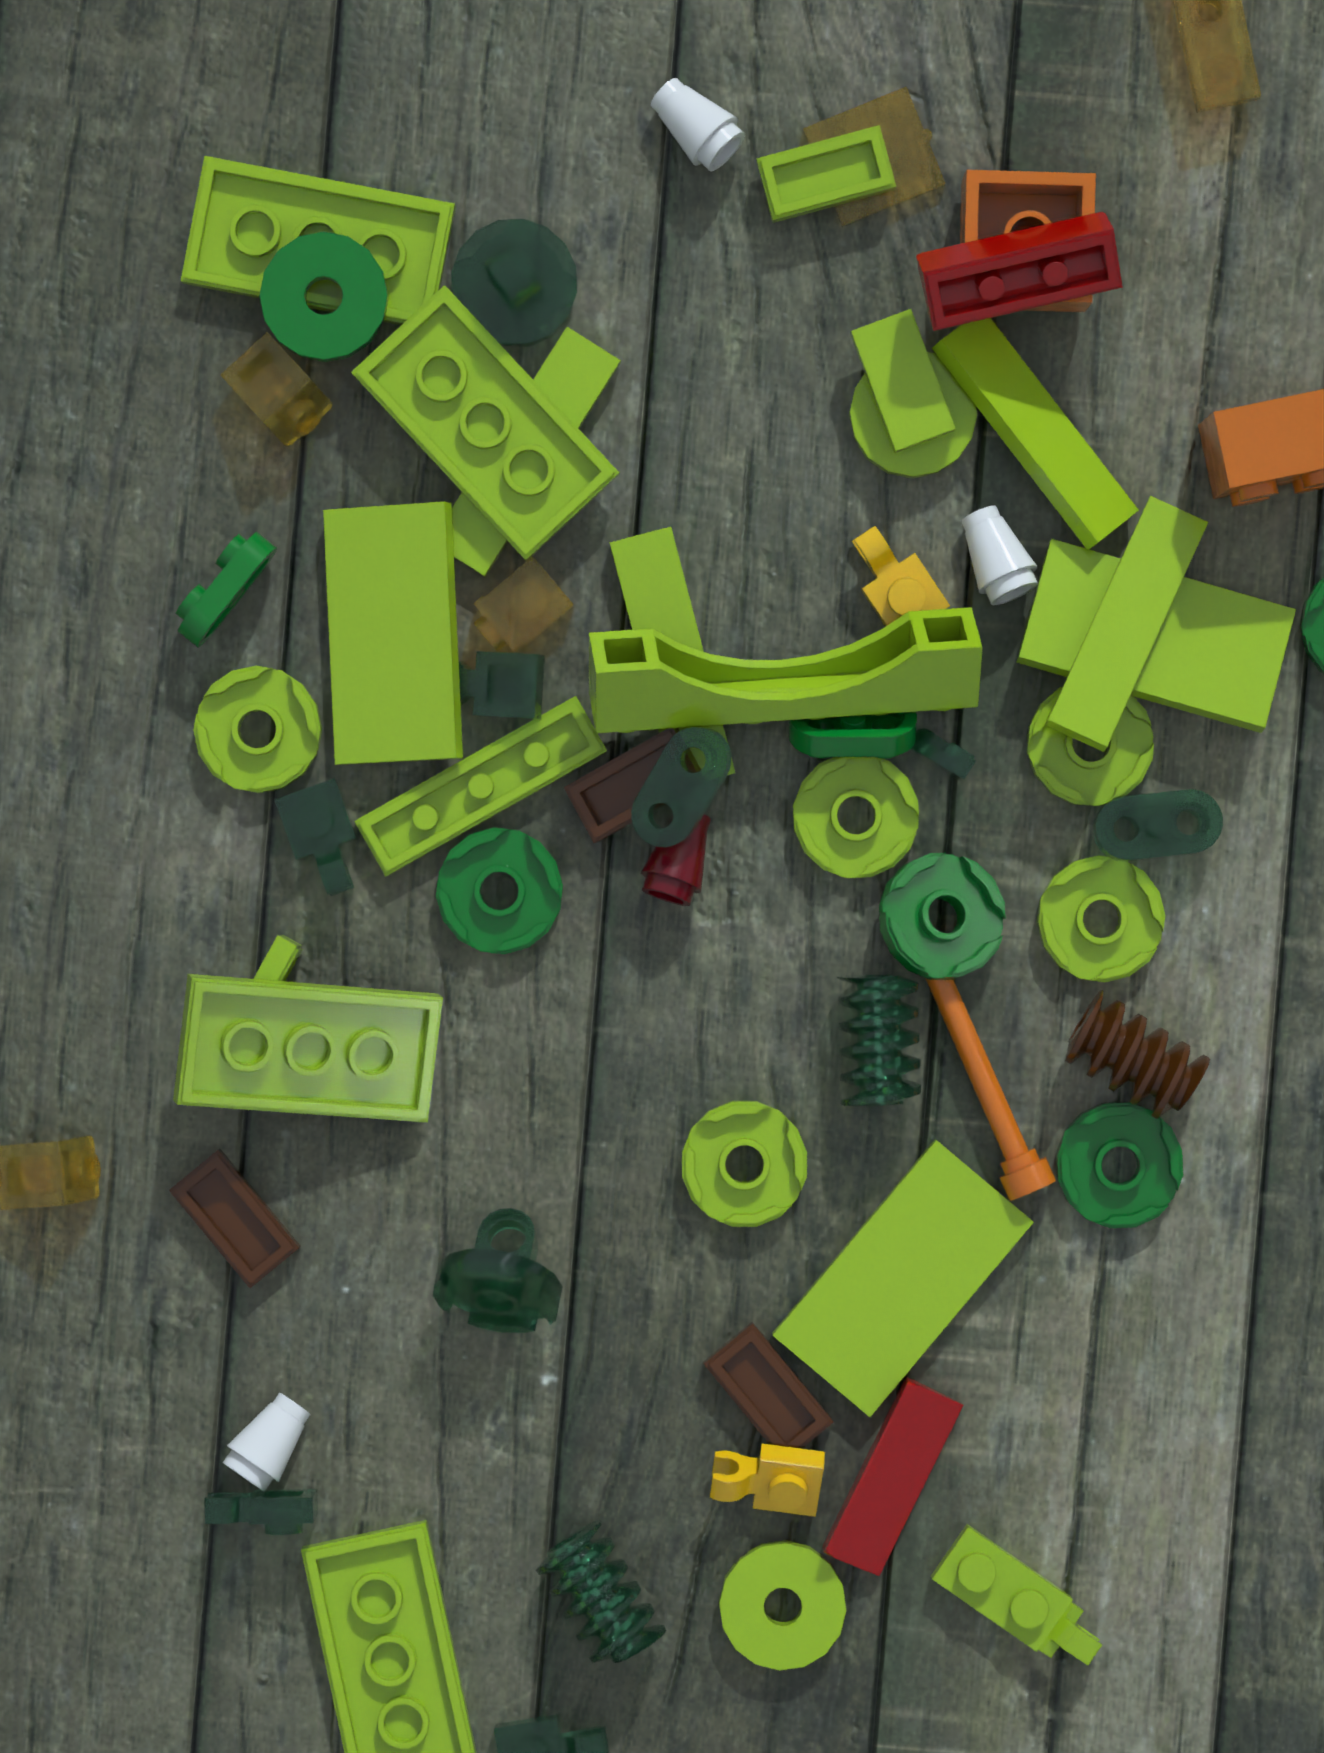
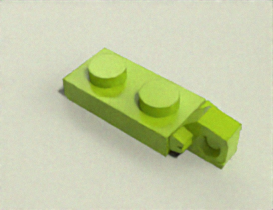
[931,1524,1103,1665]

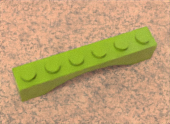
[589,607,983,733]

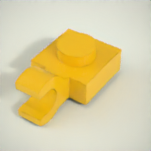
[851,526,950,627]
[710,1444,825,1517]

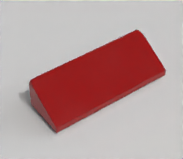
[916,212,1123,331]
[822,1376,963,1576]

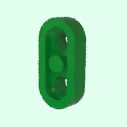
[175,532,277,648]
[788,712,917,759]

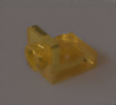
[221,332,333,447]
[473,556,574,655]
[0,1135,101,1210]

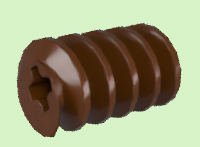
[1065,990,1210,1119]

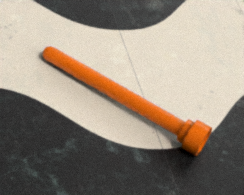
[925,978,1056,1201]

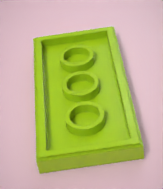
[181,156,456,325]
[351,285,620,561]
[323,501,463,765]
[1016,539,1296,733]
[173,974,443,1123]
[772,1139,1034,1417]
[301,1520,477,1753]

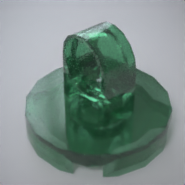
[451,219,578,347]
[432,1208,563,1333]

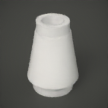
[651,78,745,171]
[961,505,1038,605]
[223,1393,311,1492]

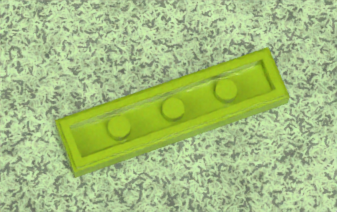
[932,318,1139,550]
[452,327,621,577]
[1046,496,1208,752]
[609,526,735,781]
[354,696,608,877]

